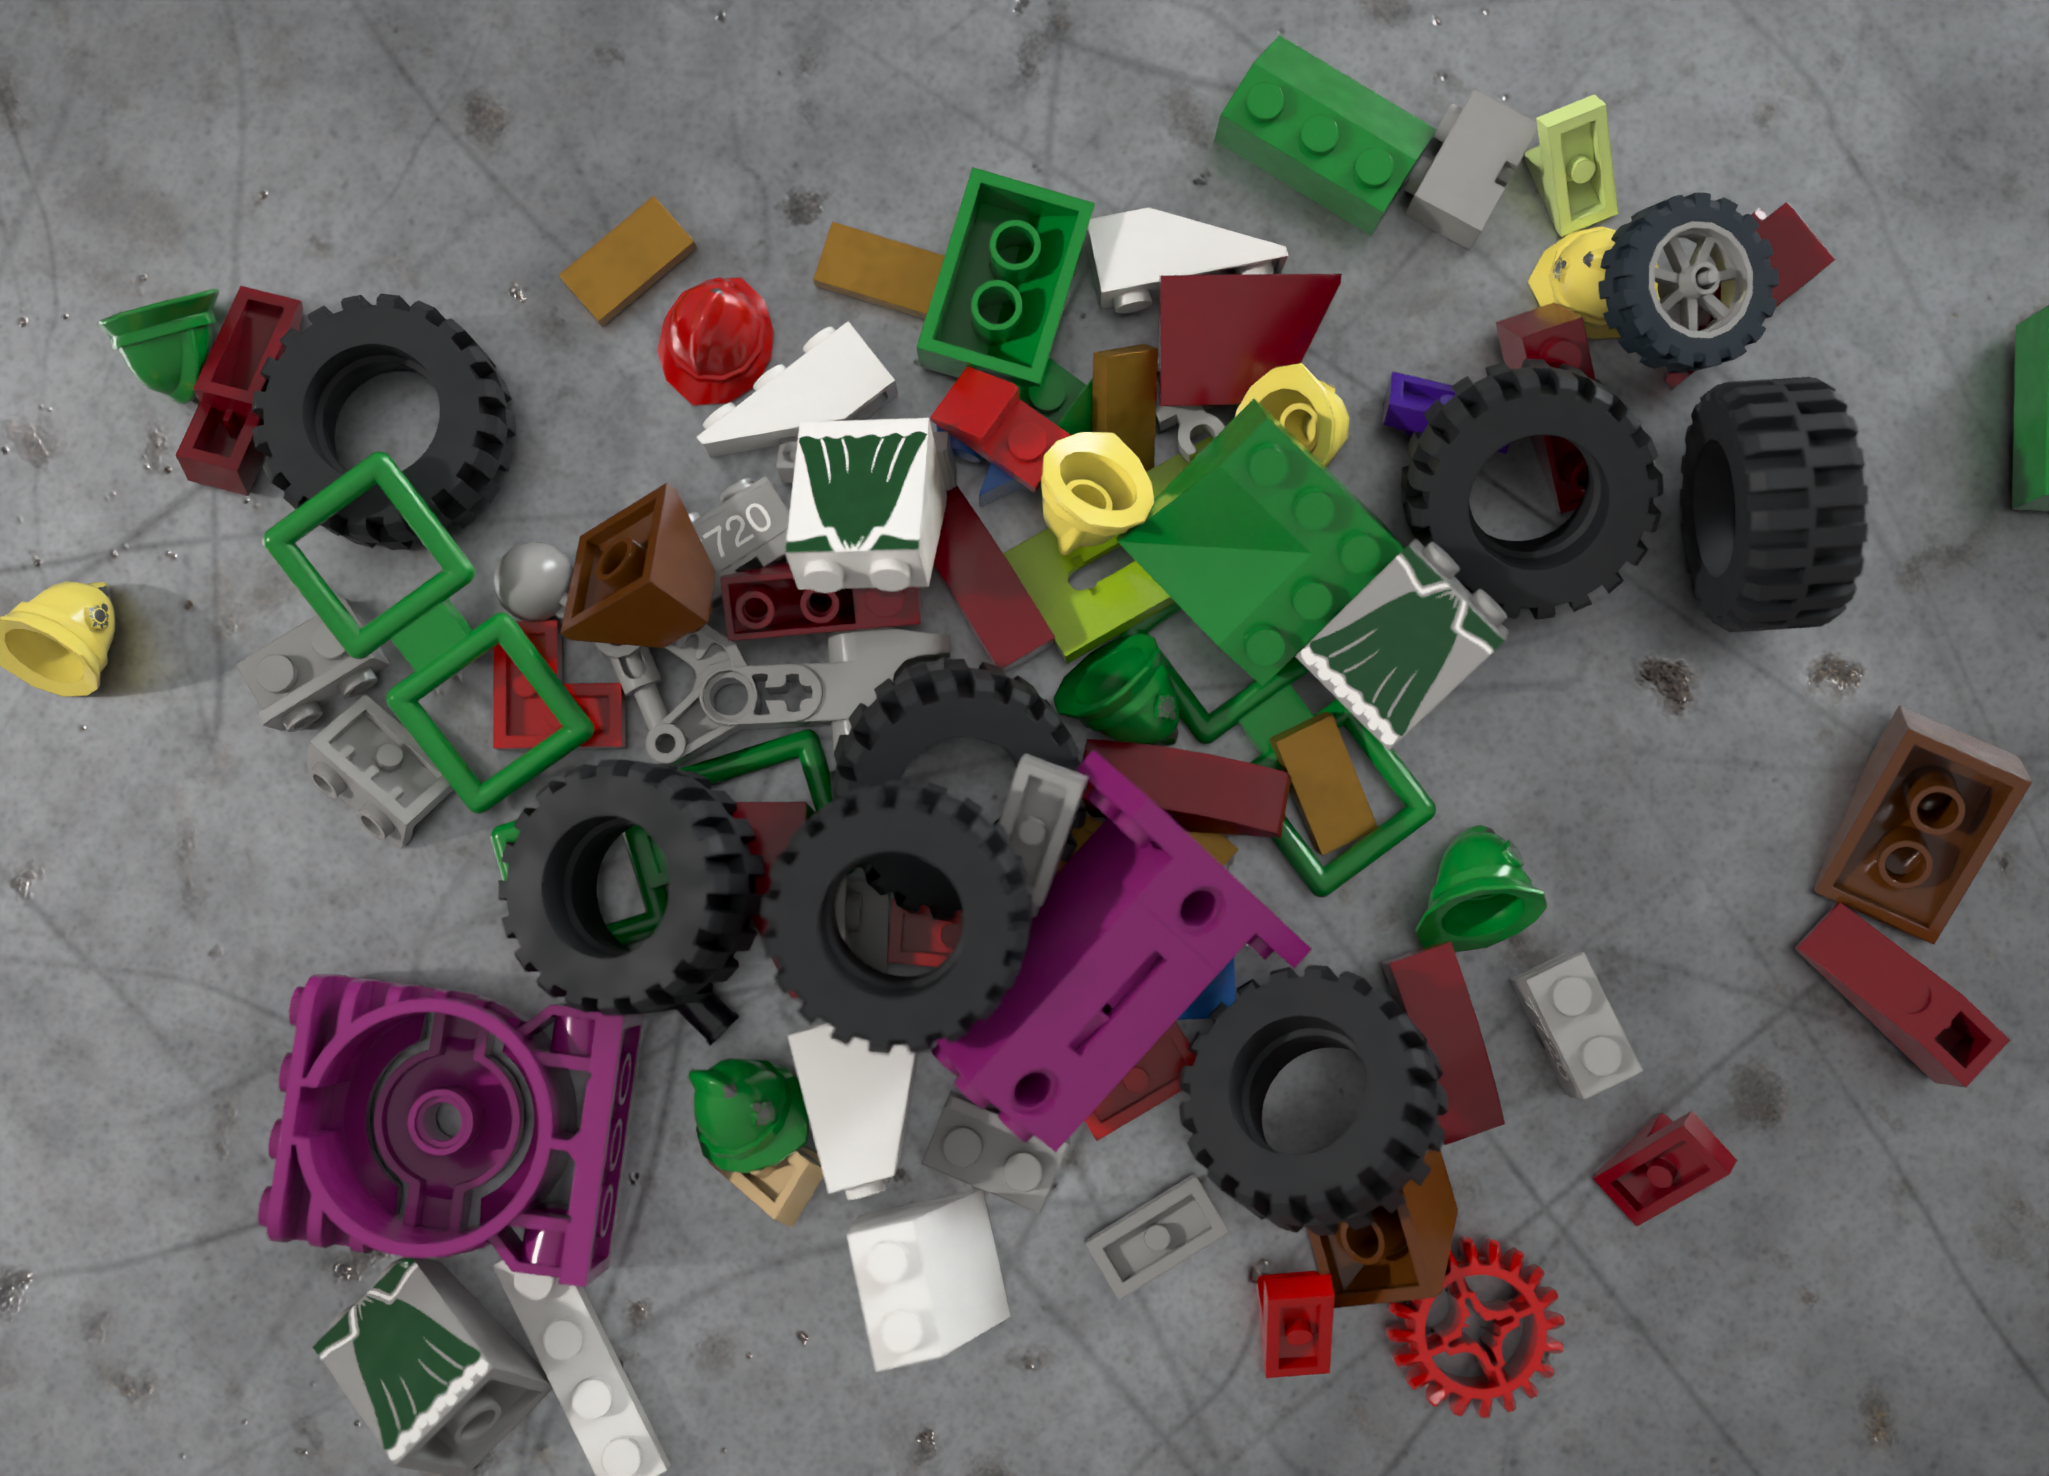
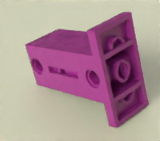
[931,750,1312,1152]

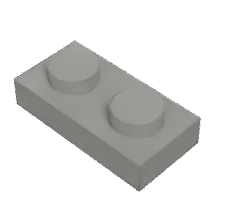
[1084,1174,1230,1300]

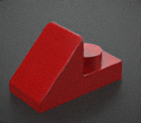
[930,366,1071,493]
[1257,1271,1335,1378]

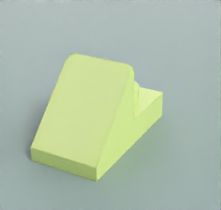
[1524,94,1618,237]

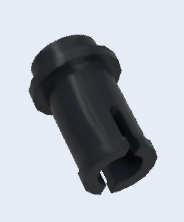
[676,991,739,1046]

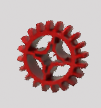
[1386,1236,1565,1418]

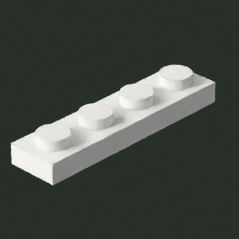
[492,1260,671,1476]

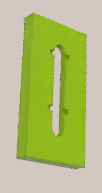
[1003,436,1213,664]

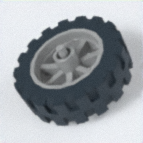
[1599,192,1779,373]

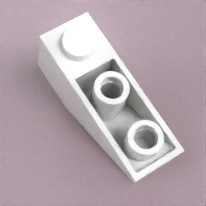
[1085,207,1288,314]
[697,321,898,458]

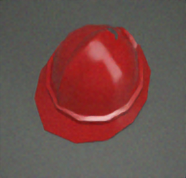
[657,277,774,406]

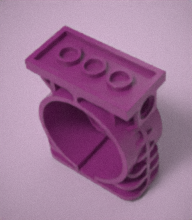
[258,974,644,1287]

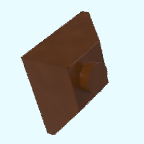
[560,483,716,648]
[1307,1149,1458,1308]

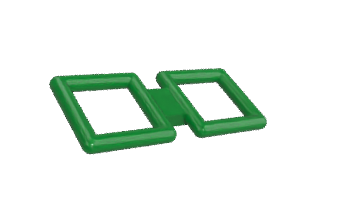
[262,452,594,814]
[1119,602,1436,898]
[490,729,856,945]

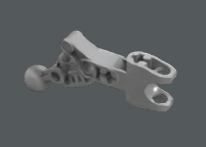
[494,542,954,767]

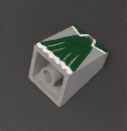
[1295,539,1509,750]
[313,1257,553,1476]

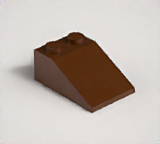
[1814,705,2032,945]

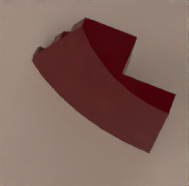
[1159,273,1342,406]

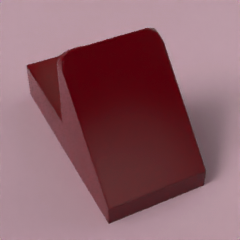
[1593,1111,1737,1227]

